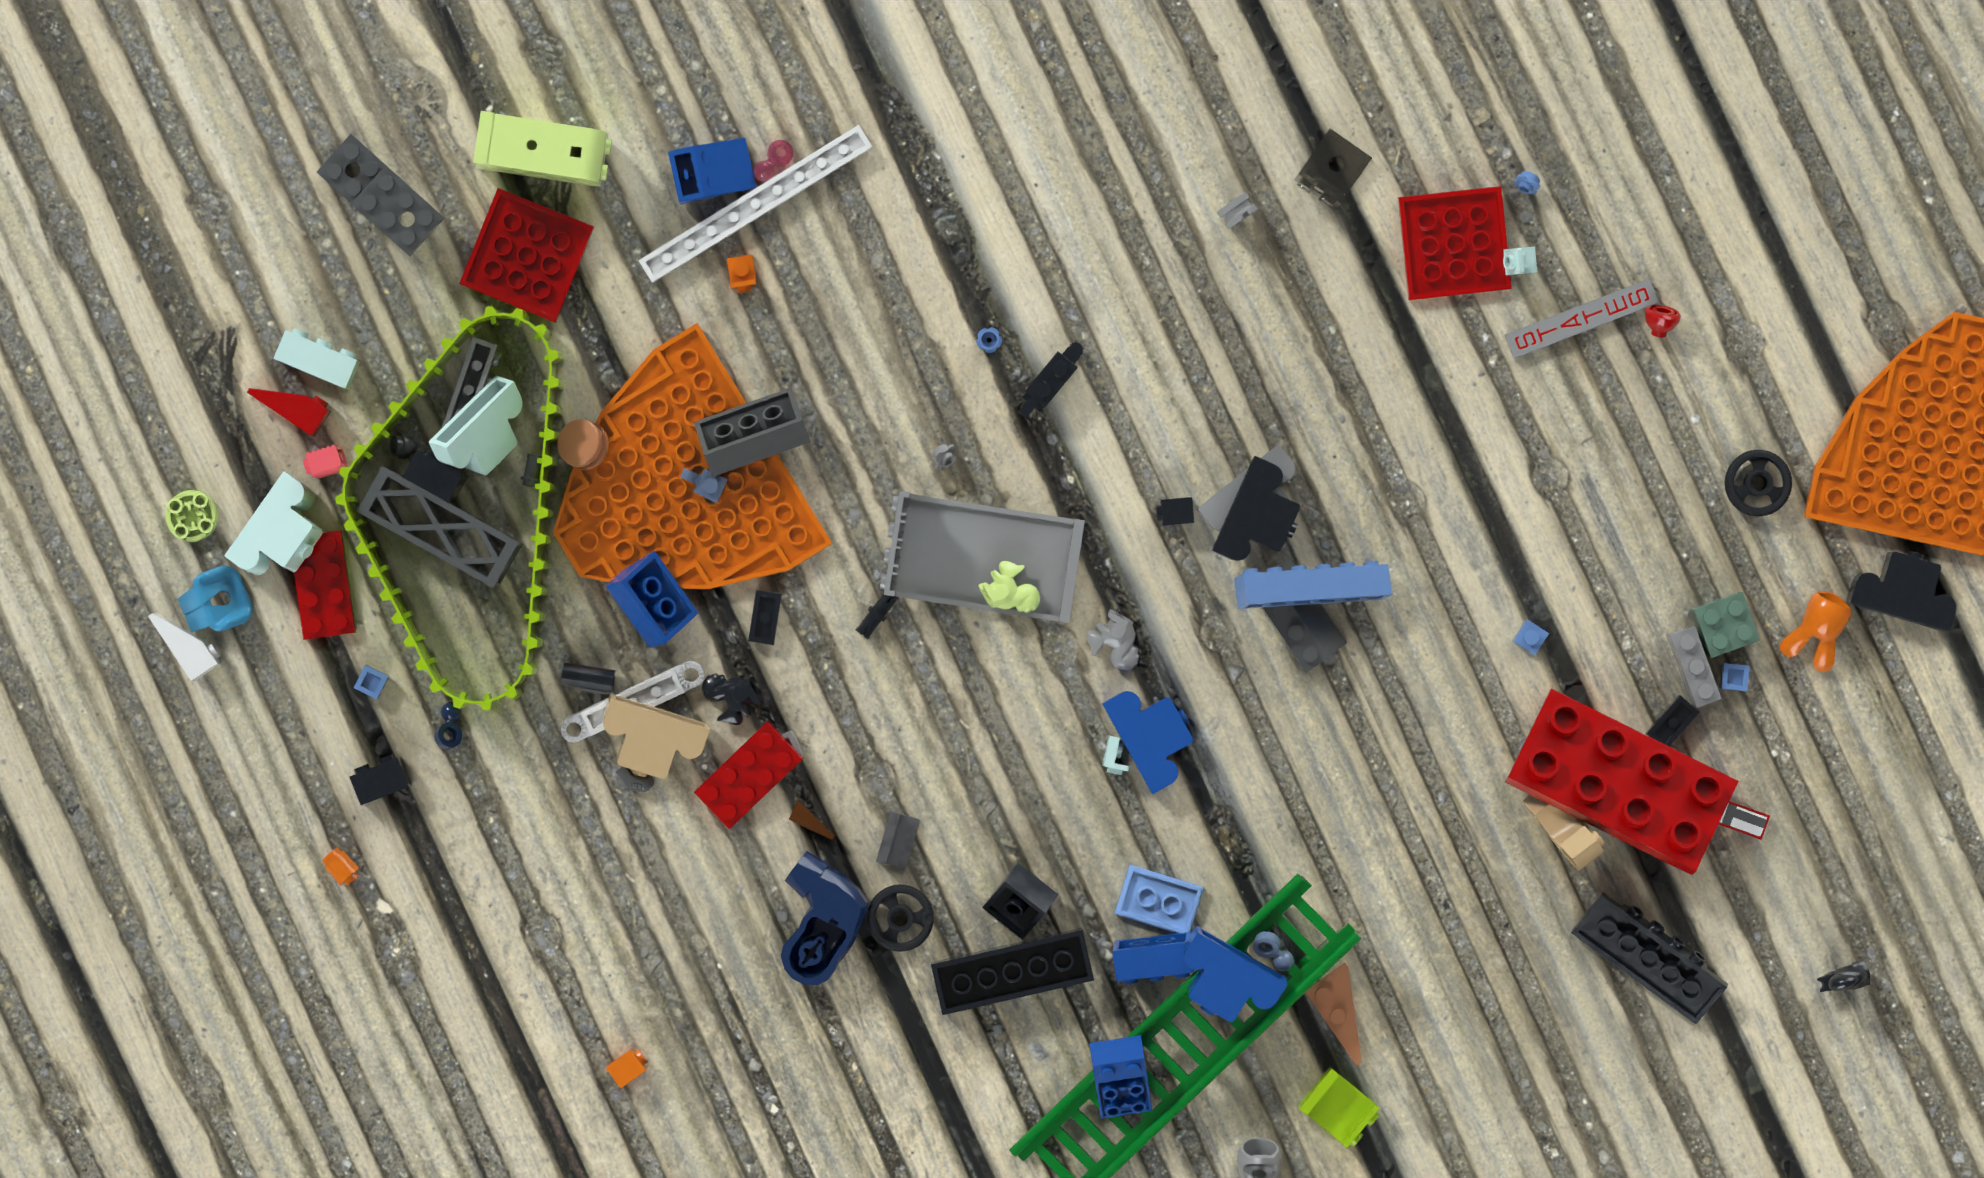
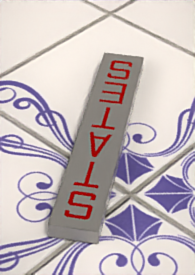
[1505,279,1659,359]

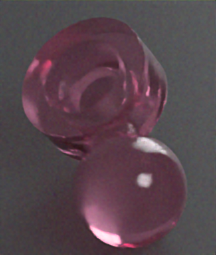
[753,140,793,181]

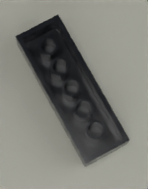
[931,928,1094,1015]

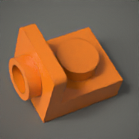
[727,255,757,293]

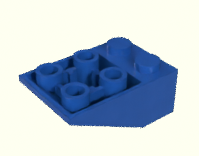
[668,138,756,205]
[1089,1035,1152,1119]

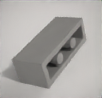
[1666,626,1722,708]

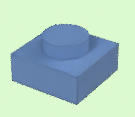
[1513,619,1549,655]
[1720,663,1750,691]
[354,665,389,699]

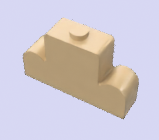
[603,693,710,779]

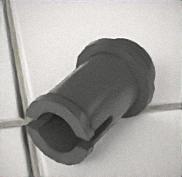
[521,454,542,488]

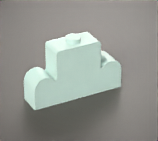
[429,376,523,475]
[224,471,323,575]

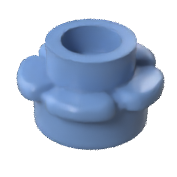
[977,327,1002,353]

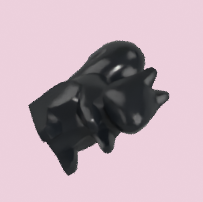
[702,673,764,725]
[1817,961,1870,992]

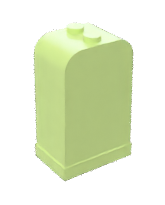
[473,111,612,186]

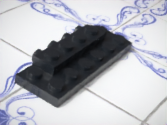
[1571,892,1728,1024]

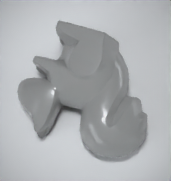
[1087,609,1140,671]

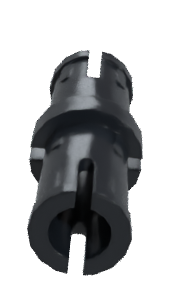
[855,593,899,639]

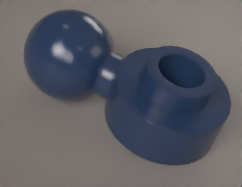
[434,702,462,749]

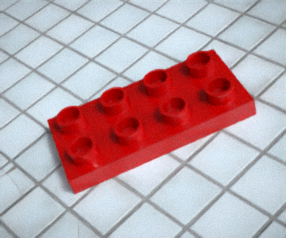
[1505,688,1739,876]

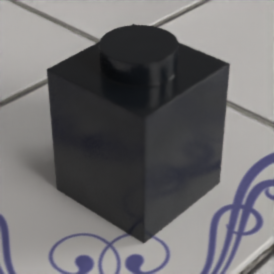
[1156,497,1194,526]

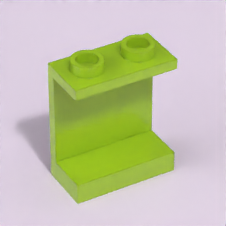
[1297,1067,1380,1148]

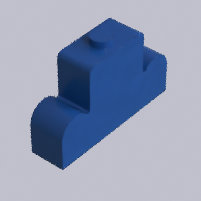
[1102,691,1193,794]
[1184,926,1288,1022]

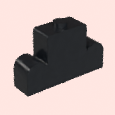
[1211,456,1300,561]
[1846,551,1956,632]

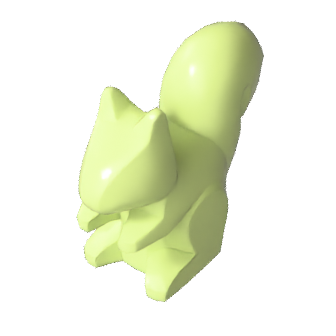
[978,561,1040,613]

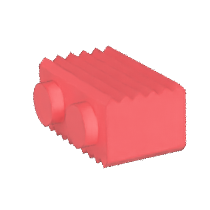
[303,444,348,479]

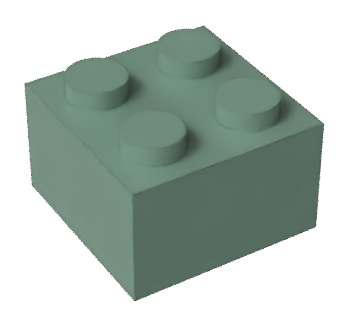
[1689,592,1760,658]

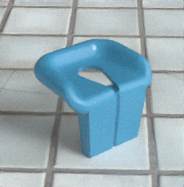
[177,565,253,632]

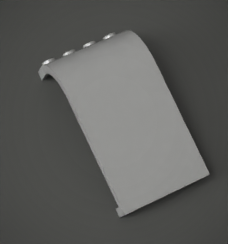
[880,491,1085,623]

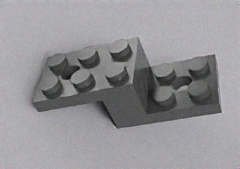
[317,134,445,256]

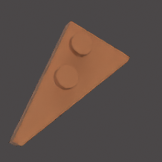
[1305,963,1362,1066]

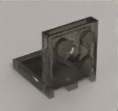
[1294,128,1372,209]

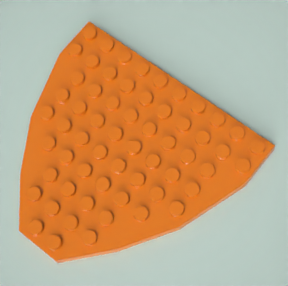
[1803,312,1984,556]
[553,323,833,589]

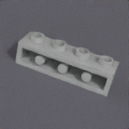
[441,337,503,429]

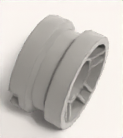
[1217,192,1258,230]

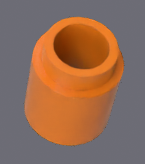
[322,847,360,886]

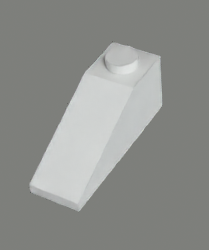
[148,613,221,681]

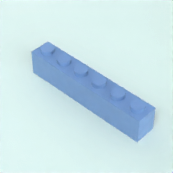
[1234,561,1392,609]

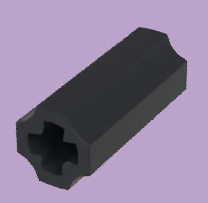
[561,663,616,692]

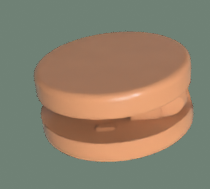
[557,419,609,470]

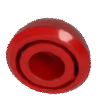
[1645,305,1681,338]

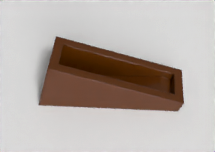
[789,800,835,840]

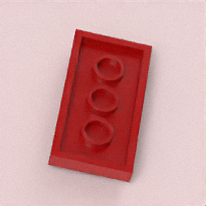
[294,530,356,640]
[694,721,804,829]

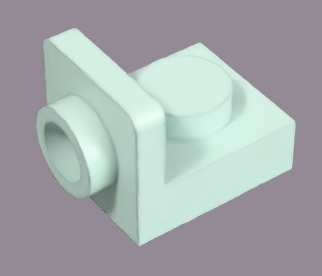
[1503,247,1537,275]
[1102,735,1130,775]

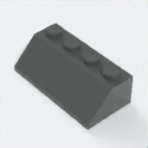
[694,388,810,477]
[1261,558,1347,672]

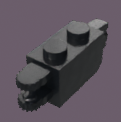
[1018,342,1084,418]

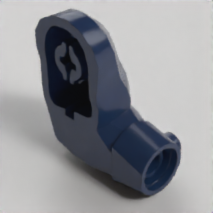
[781,851,869,985]

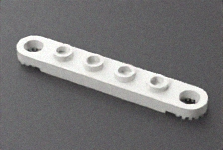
[561,661,704,743]

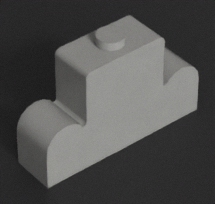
[1197,444,1295,531]

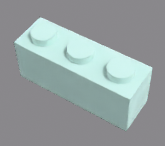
[273,328,361,390]

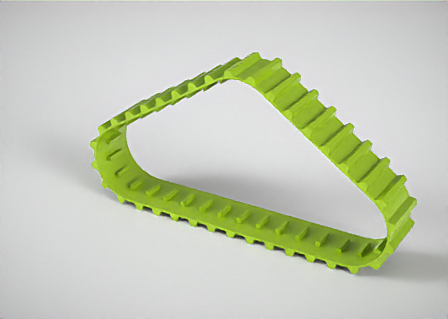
[335,306,564,711]

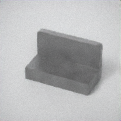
[876,811,920,868]

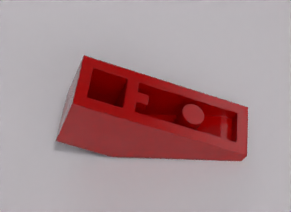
[247,388,332,437]

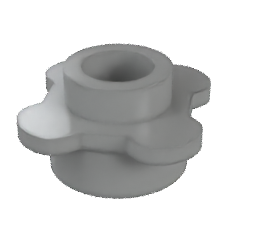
[932,444,956,471]

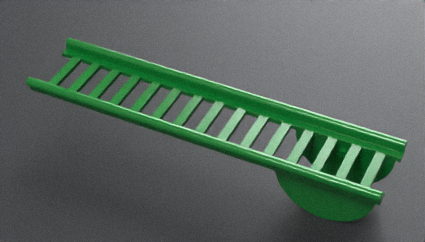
[1009,873,1362,1178]

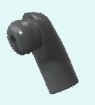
[616,767,654,792]

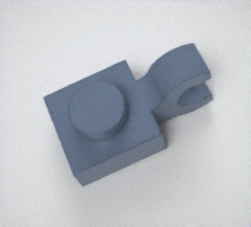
[680,468,728,503]

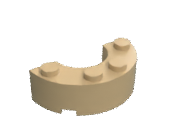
[1523,795,1605,871]

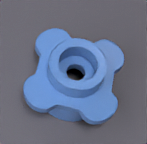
[1513,171,1541,194]

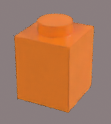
[605,1047,648,1089]

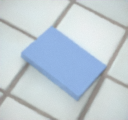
[1114,864,1204,933]

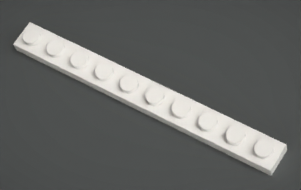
[638,125,872,283]

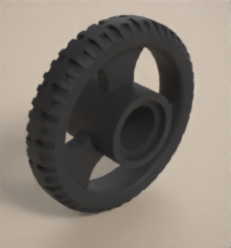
[1724,450,1792,517]
[867,884,934,952]

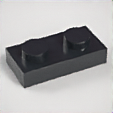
[748,590,782,645]
[1645,695,1700,747]

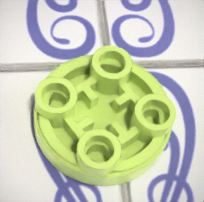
[166,490,219,542]

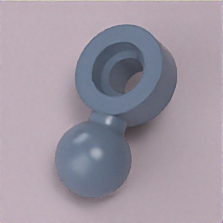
[1253,932,1294,971]

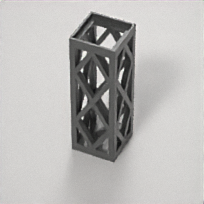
[357,466,523,588]

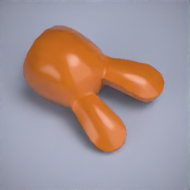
[1779,591,1851,672]

